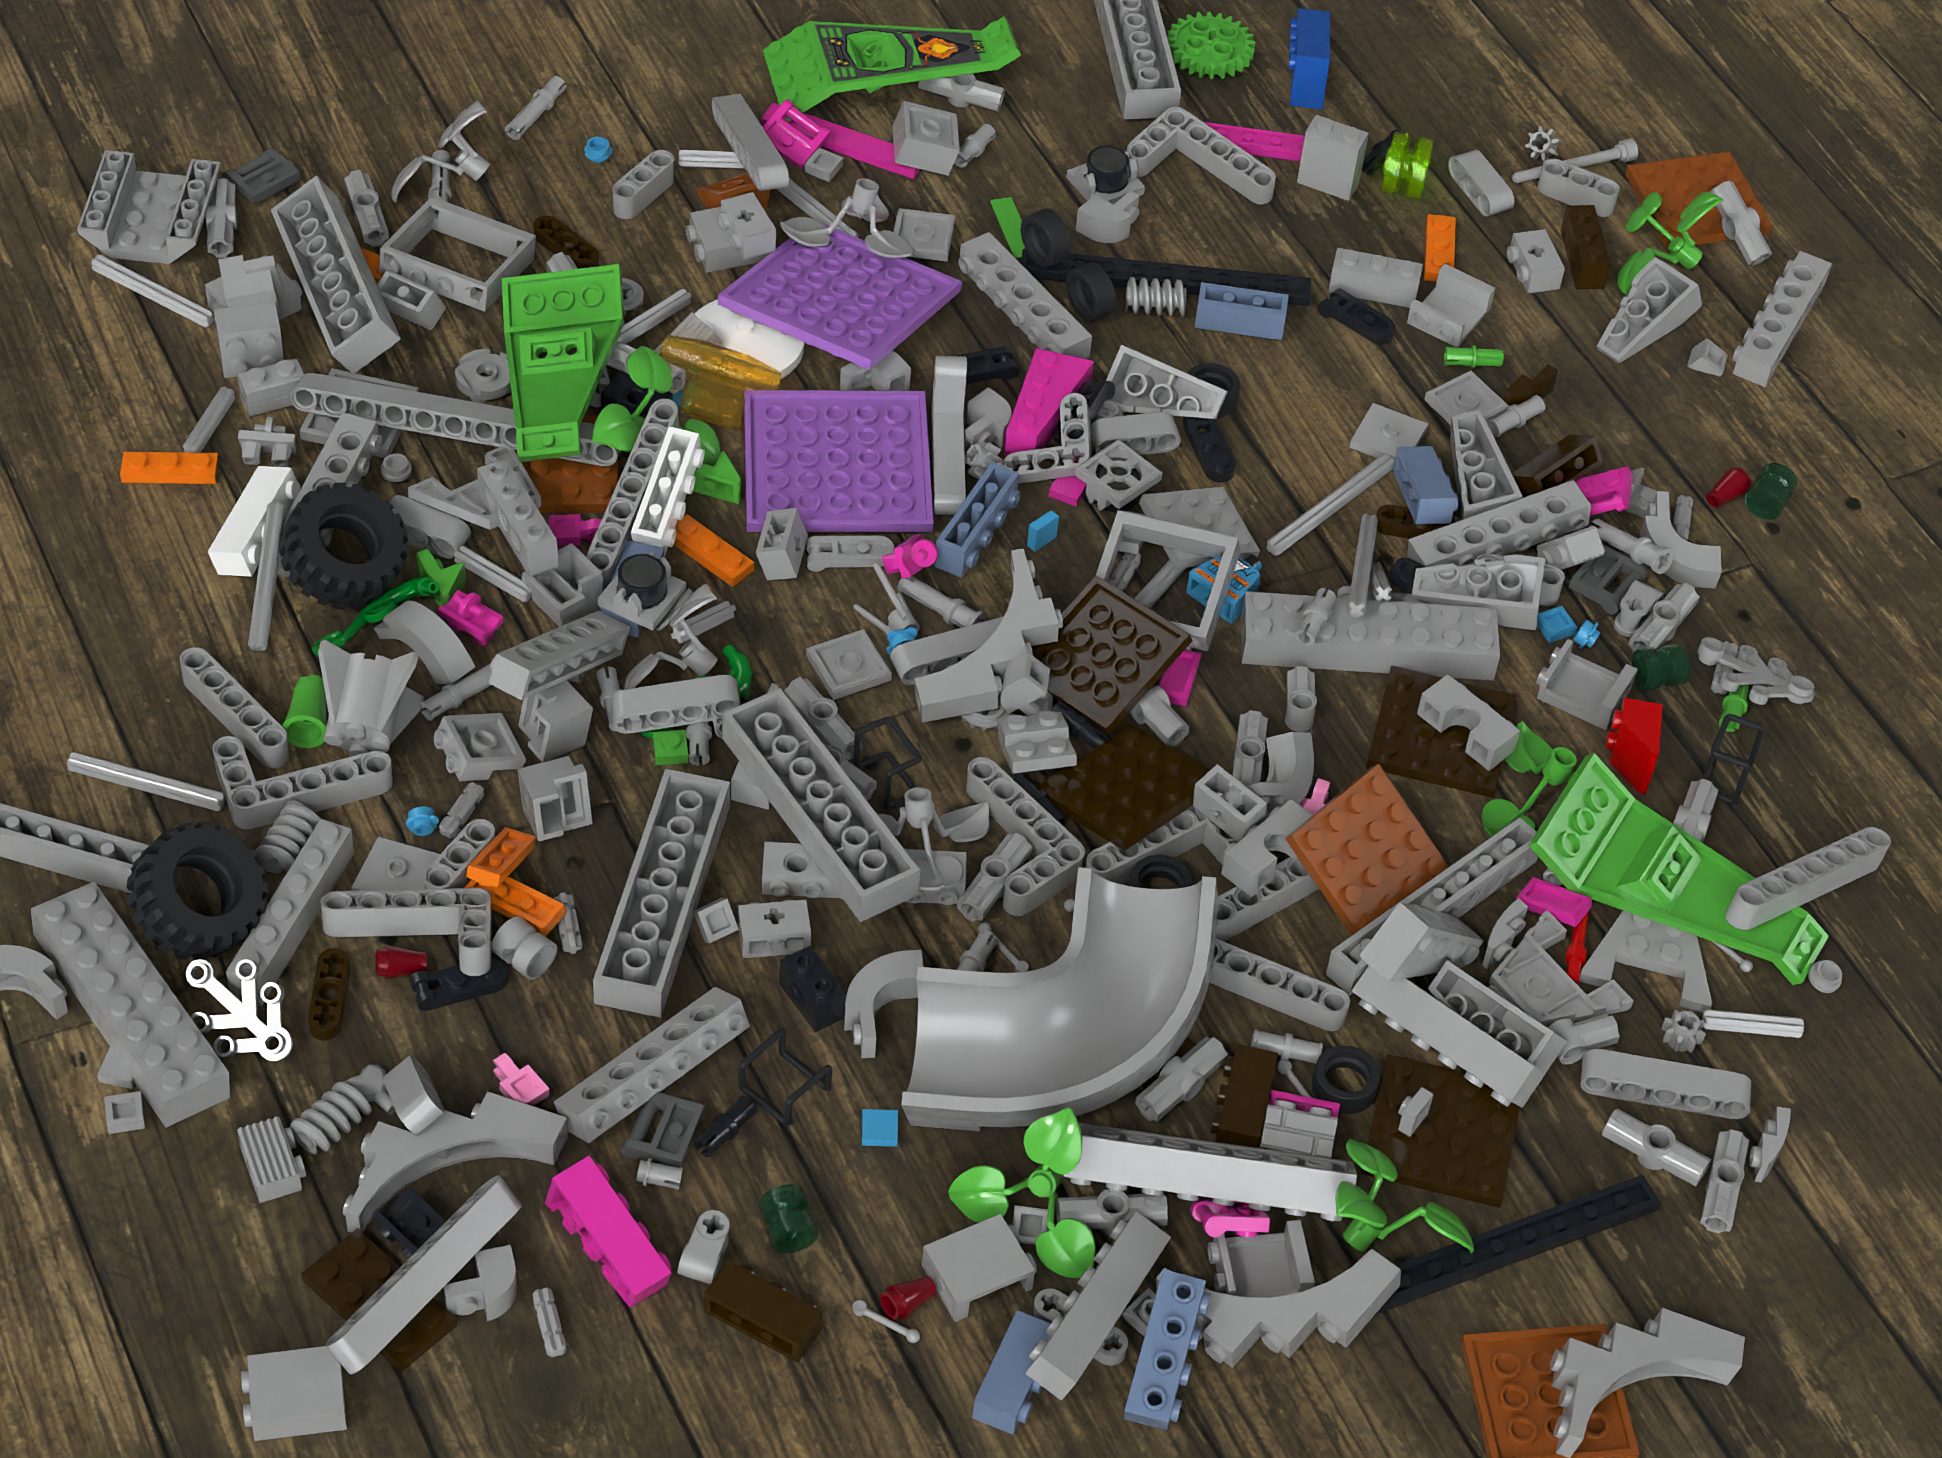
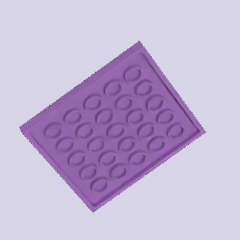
[718,222,962,370]
[744,390,934,532]

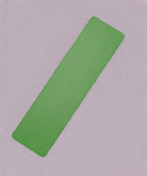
[990,197,1025,258]

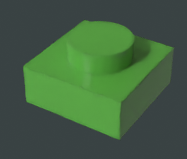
[653,730,688,765]

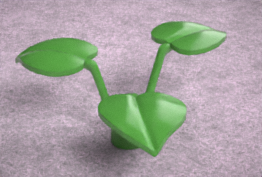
[1617,192,1724,296]
[592,346,721,466]
[1481,721,1577,837]
[948,1107,1096,1278]
[1335,1139,1474,1253]

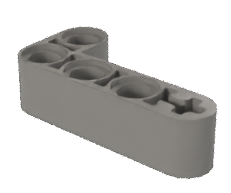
[610,675,741,738]

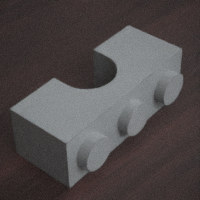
[1417,674,1520,771]
[1221,799,1312,897]

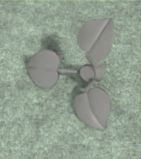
[391,100,490,204]
[780,178,914,258]
[621,584,718,690]
[878,787,989,891]

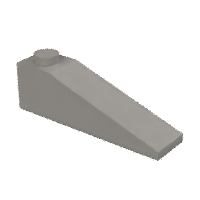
[1597,257,1702,364]
[1106,345,1228,419]
[1412,554,1545,631]

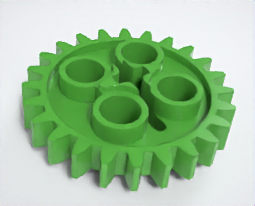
[1167,12,1255,79]

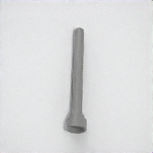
[1512,138,1638,183]

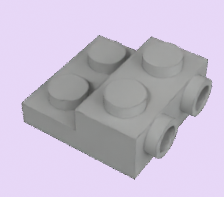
[998,711,1077,774]
[434,713,526,782]

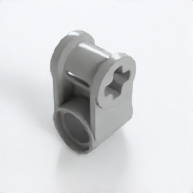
[1613,580,1664,637]
[677,1210,730,1284]

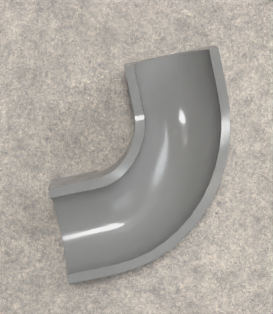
[901,867,1219,1131]

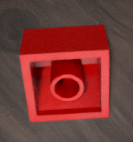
[1605,698,1663,794]

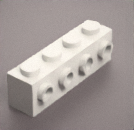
[631,426,705,557]
[208,466,301,577]

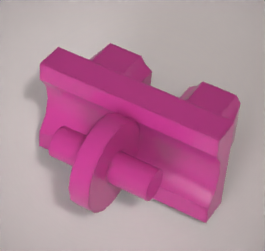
[882,534,939,579]
[438,590,503,646]

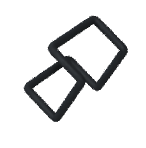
[1702,714,1765,805]
[853,717,922,810]
[738,1028,832,1126]

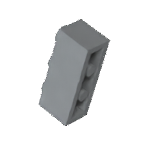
[1328,248,1423,308]

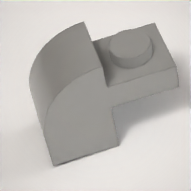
[1076,190,1140,243]
[840,351,911,391]
[964,387,1012,453]
[1000,652,1053,716]
[443,1245,517,1321]

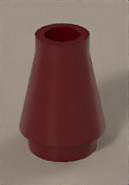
[1706,467,1751,508]
[375,945,427,980]
[880,1276,937,1320]

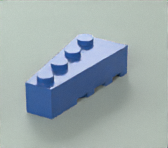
[1288,8,1330,109]

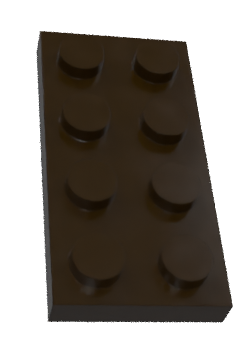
[301,1228,457,1372]

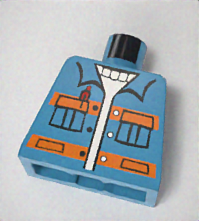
[1186,554,1262,625]

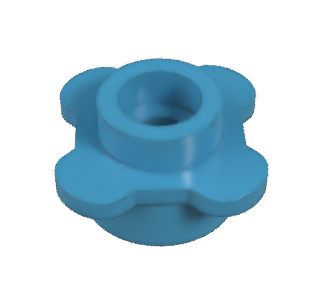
[886,627,918,655]

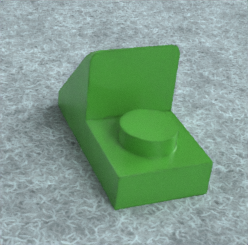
[693,451,741,504]
[416,549,466,607]

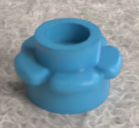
[584,137,612,163]
[1573,619,1601,649]
[406,806,439,836]

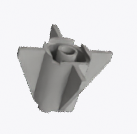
[318,640,424,757]

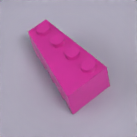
[1004,348,1094,456]
[545,1156,671,1308]

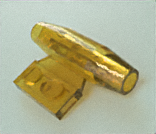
[660,335,781,431]

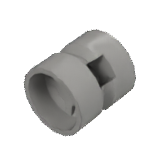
[491,916,557,980]

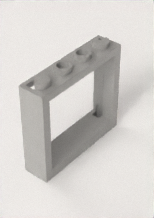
[379,197,536,312]
[1096,510,1240,651]

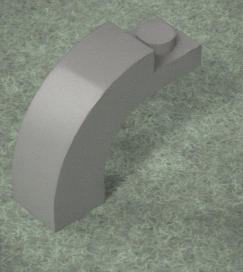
[1640,491,1722,589]
[374,600,476,684]
[1246,732,1314,813]
[0,945,68,1020]
[844,950,924,1058]

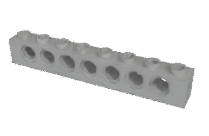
[1326,817,1538,996]

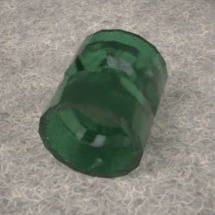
[1745,463,1798,520]
[1632,644,1690,690]
[759,1184,819,1254]

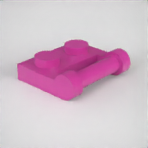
[763,99,833,170]
[1575,466,1633,516]
[1190,1198,1270,1237]

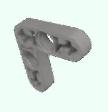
[1002,393,1092,484]

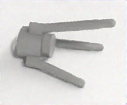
[853,563,920,635]

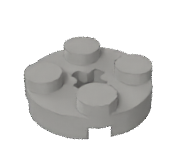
[455,349,511,403]

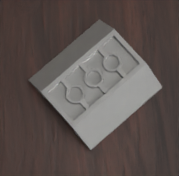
[77,150,221,264]

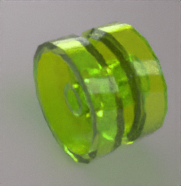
[1381,131,1434,200]

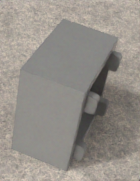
[892,101,960,176]

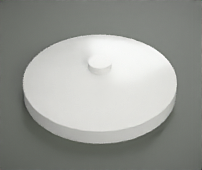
[695,300,804,387]

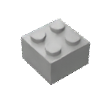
[214,302,284,378]

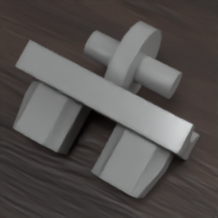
[238,416,299,467]

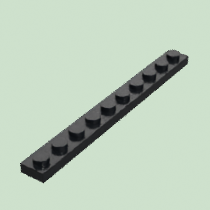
[1021,249,1311,306]
[1376,1175,1661,1314]

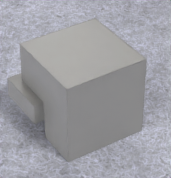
[218,255,285,317]
[522,543,603,627]
[518,680,593,762]
[517,756,593,842]

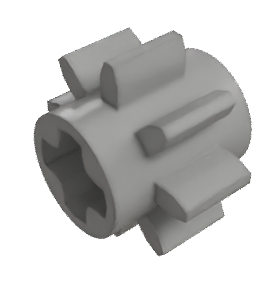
[1525,126,1562,161]
[965,441,1003,479]
[1661,1010,1706,1053]

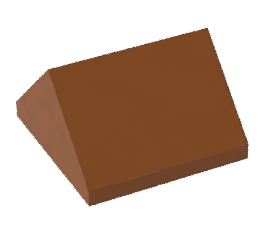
[697,173,770,209]

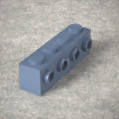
[934,462,1021,578]
[1124,1269,1211,1431]

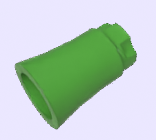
[282,674,327,748]

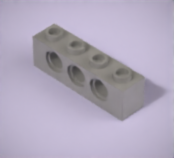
[477,459,559,577]

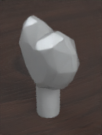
[347,1064,396,1115]

